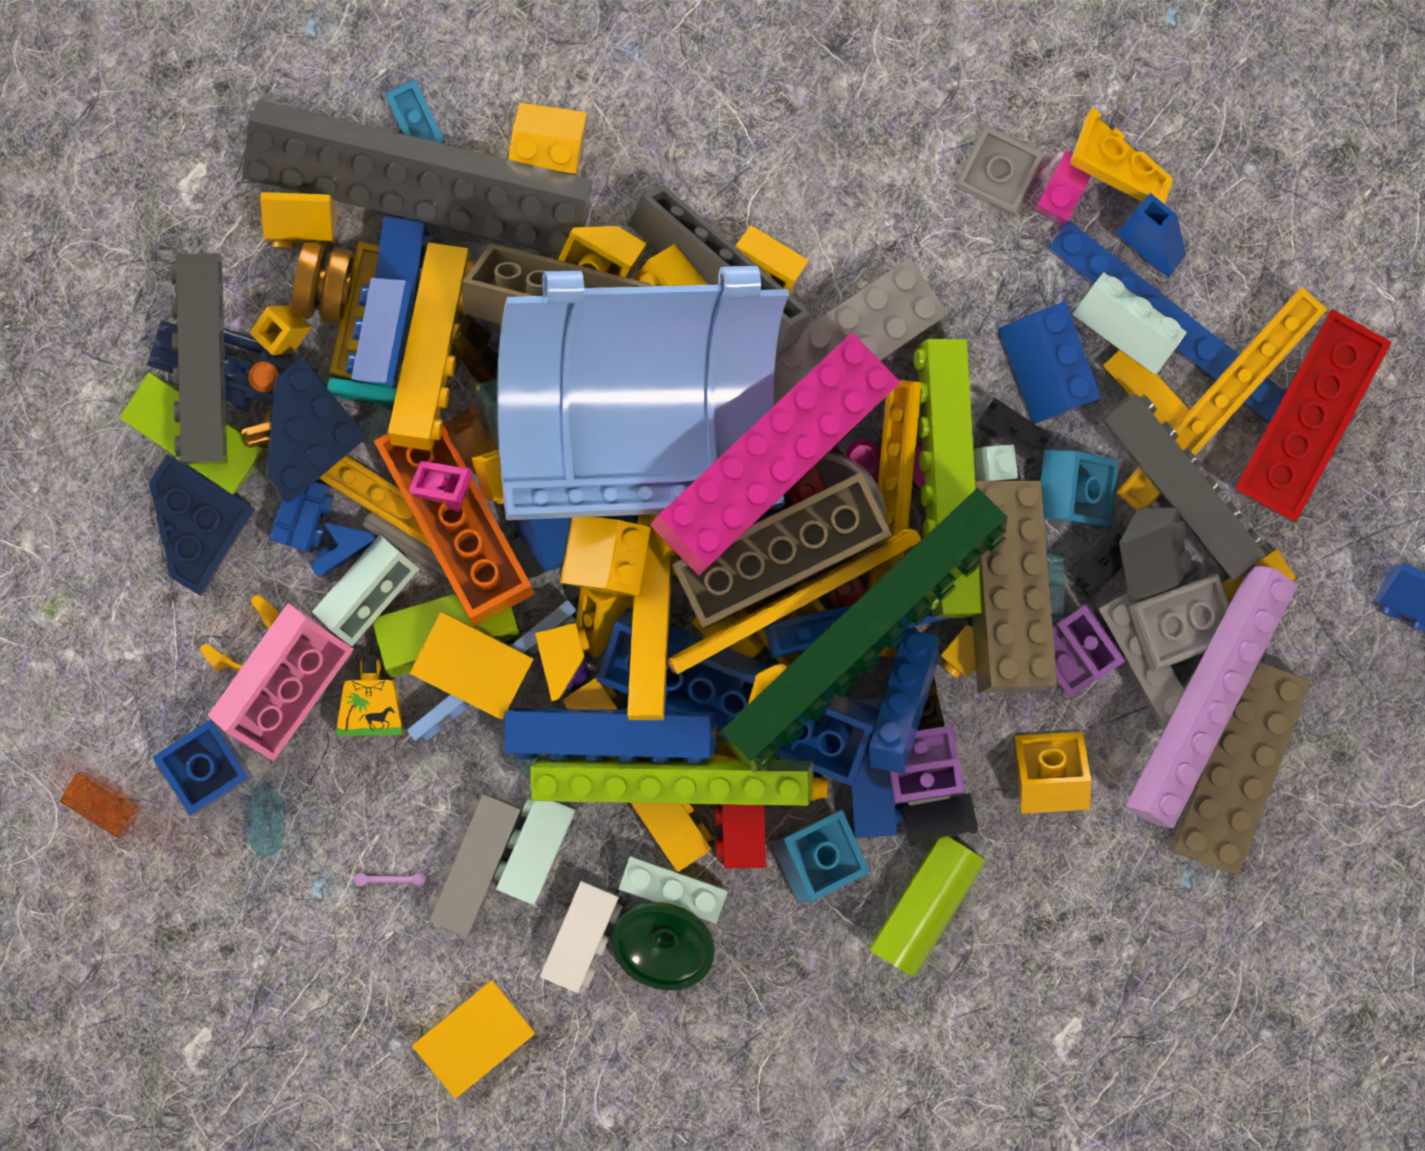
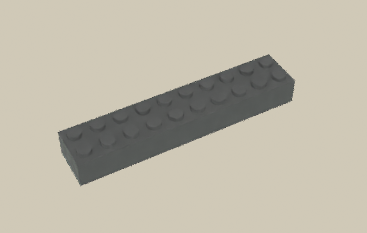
[242,100,593,255]

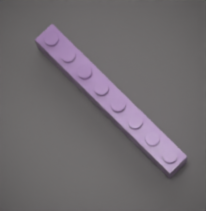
[1125,566,1298,828]

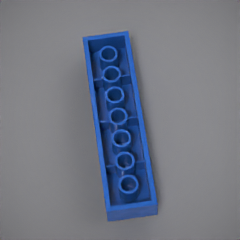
[597,608,880,786]

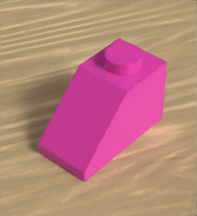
[1034,150,1091,227]

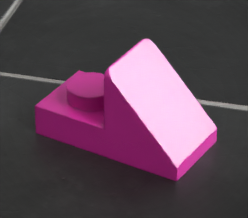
[408,461,473,512]

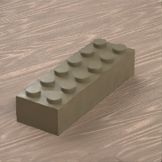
[462,243,653,324]
[672,472,892,629]
[972,481,1057,693]
[1169,662,1311,876]

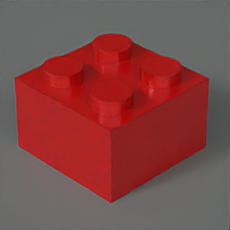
[715,804,766,869]

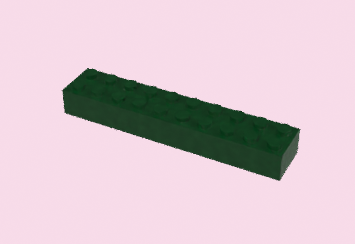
[721,487,1008,773]

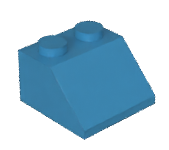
[1041,450,1119,528]
[770,810,870,903]

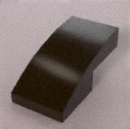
[453,314,499,390]

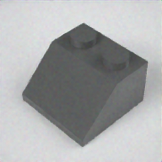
[1119,508,1191,602]

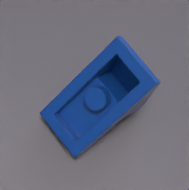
[310,523,377,578]

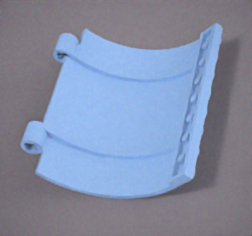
[497,266,789,520]

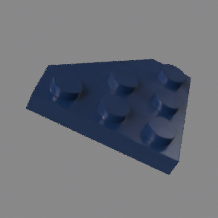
[265,357,368,503]
[149,454,255,596]

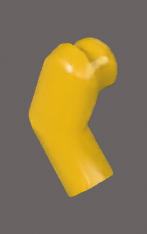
[748,664,788,705]

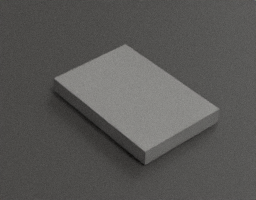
[1128,573,1229,672]

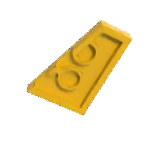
[1069,107,1173,204]

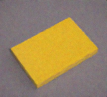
[409,611,534,720]
[412,979,536,1099]

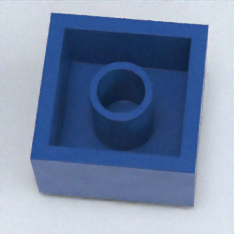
[153,719,253,815]

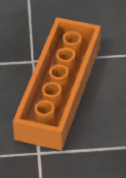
[374,417,535,627]

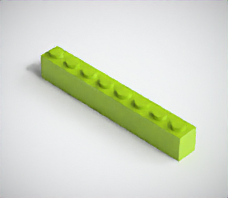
[913,339,983,618]
[530,757,813,806]

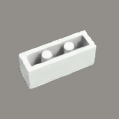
[540,880,623,993]

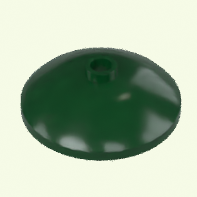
[612,902,715,990]

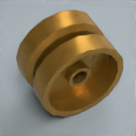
[291,242,353,325]

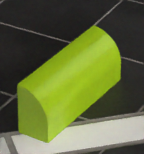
[119,372,268,494]
[373,593,522,678]
[868,836,987,978]

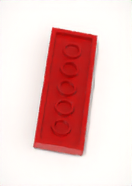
[1234,309,1392,523]

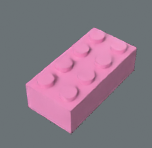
[208,603,354,761]

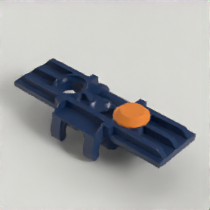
[147,320,318,412]

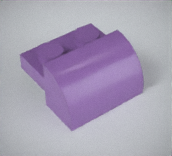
[1053,604,1126,698]
[889,725,965,804]

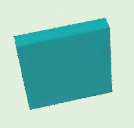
[328,378,397,407]

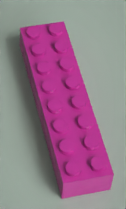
[650,332,900,576]

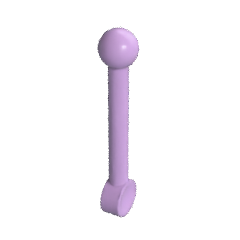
[354,873,426,887]

